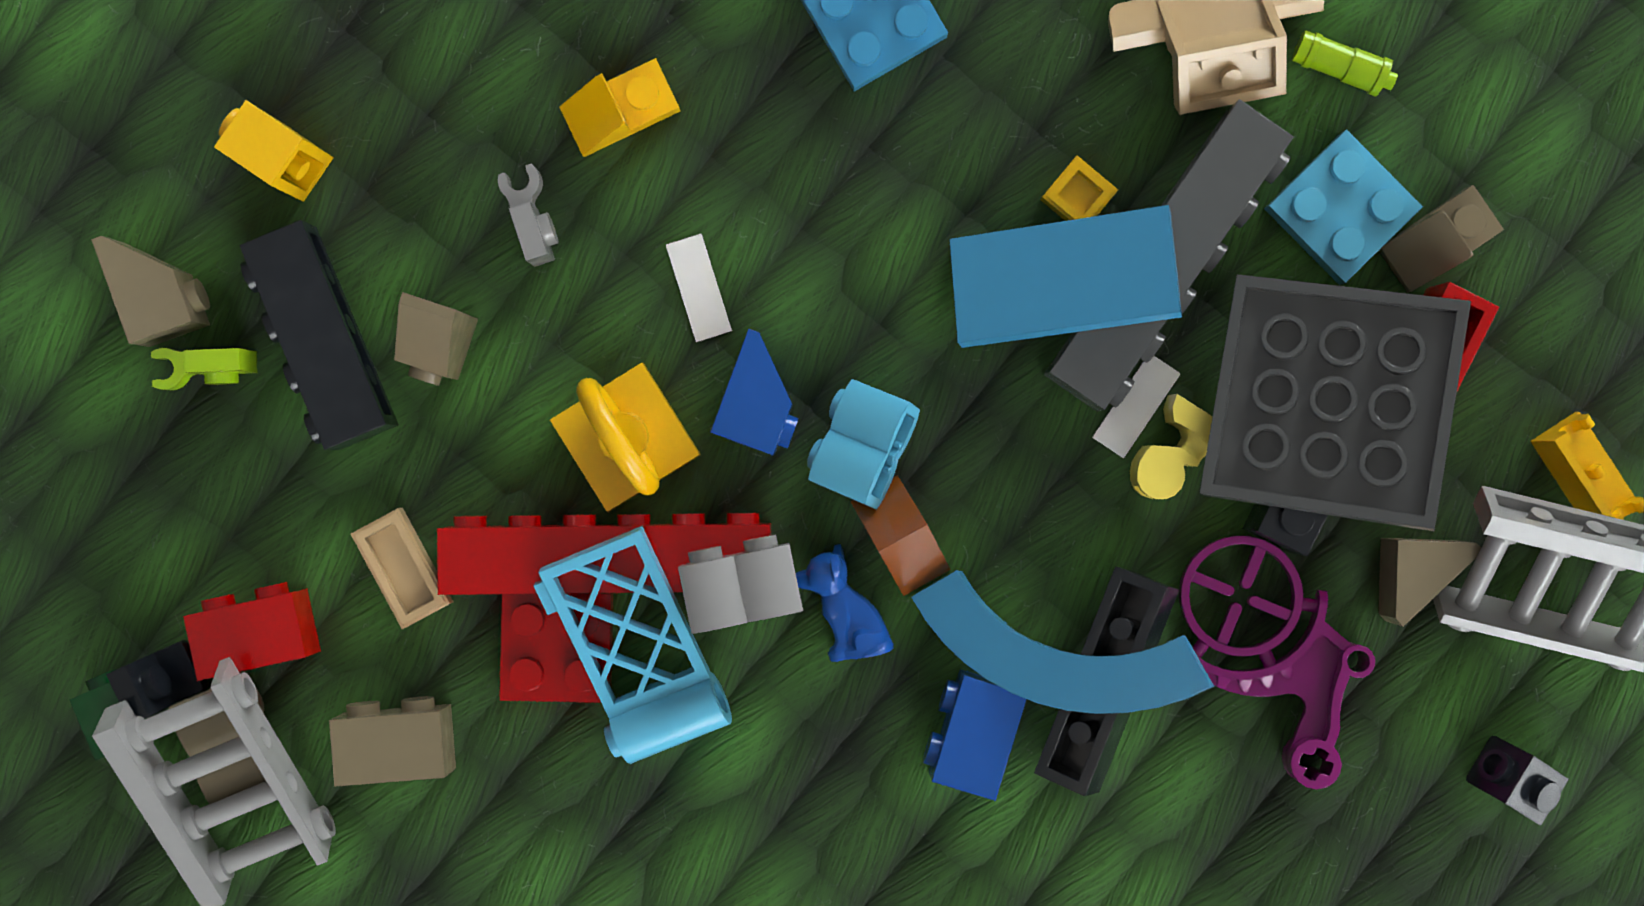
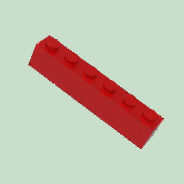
[437,513,771,595]

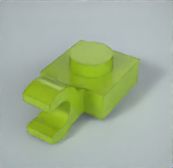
[151,348,257,390]

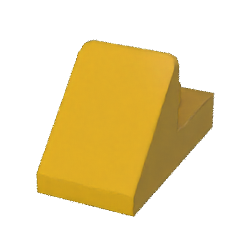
[559,58,681,157]

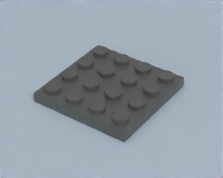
[1200,274,1471,531]

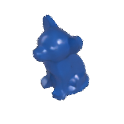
[796,544,894,662]

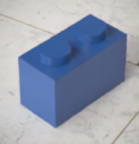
[923,669,1026,801]

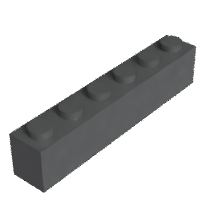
[1043,99,1294,411]

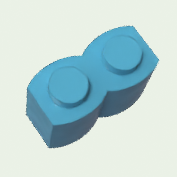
[807,379,920,510]

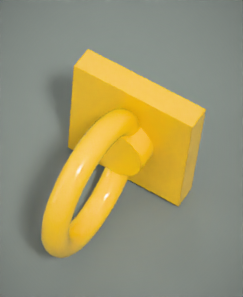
[550,363,701,512]

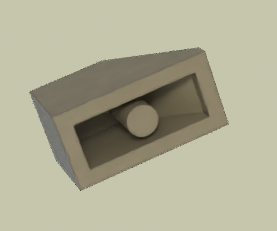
[91,236,210,347]
[394,292,478,386]

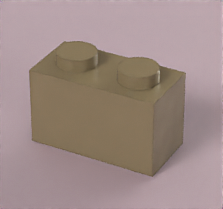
[329,696,456,787]

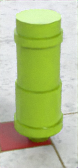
[1291,30,1398,97]

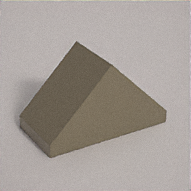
[1378,538,1481,627]

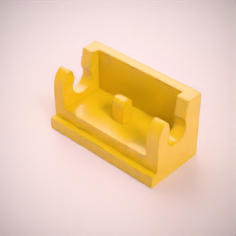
[1530,412,1644,520]

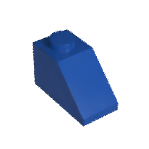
[710,329,799,456]

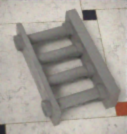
[1433,486,1644,672]
[92,657,336,906]

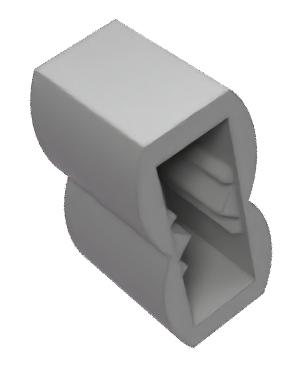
[678,534,803,634]

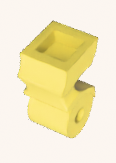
[1130,394,1213,499]

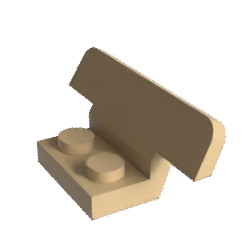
[1108,0,1324,115]

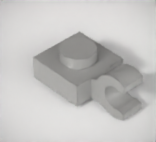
[498,164,559,267]

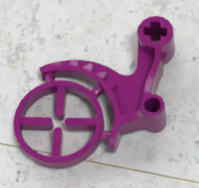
[1179,536,1375,790]

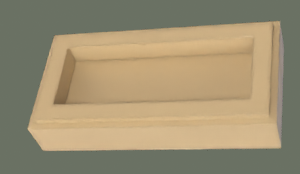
[351,508,453,629]

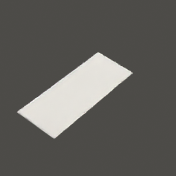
[666,234,732,342]
[1092,356,1180,459]

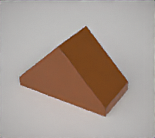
[850,475,951,596]

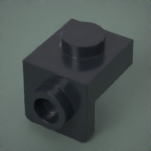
[1466,736,1569,826]

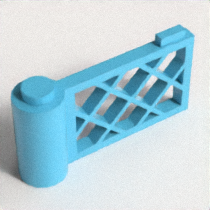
[534,526,732,764]

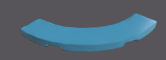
[912,570,1214,714]

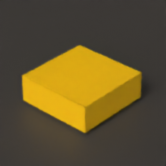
[1040,156,1118,221]

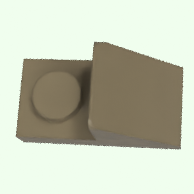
[1379,185,1504,293]

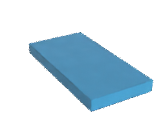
[950,205,1182,348]

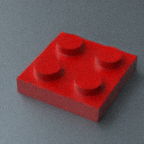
[500,593,613,703]

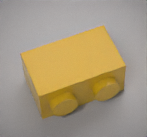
[214,100,334,202]

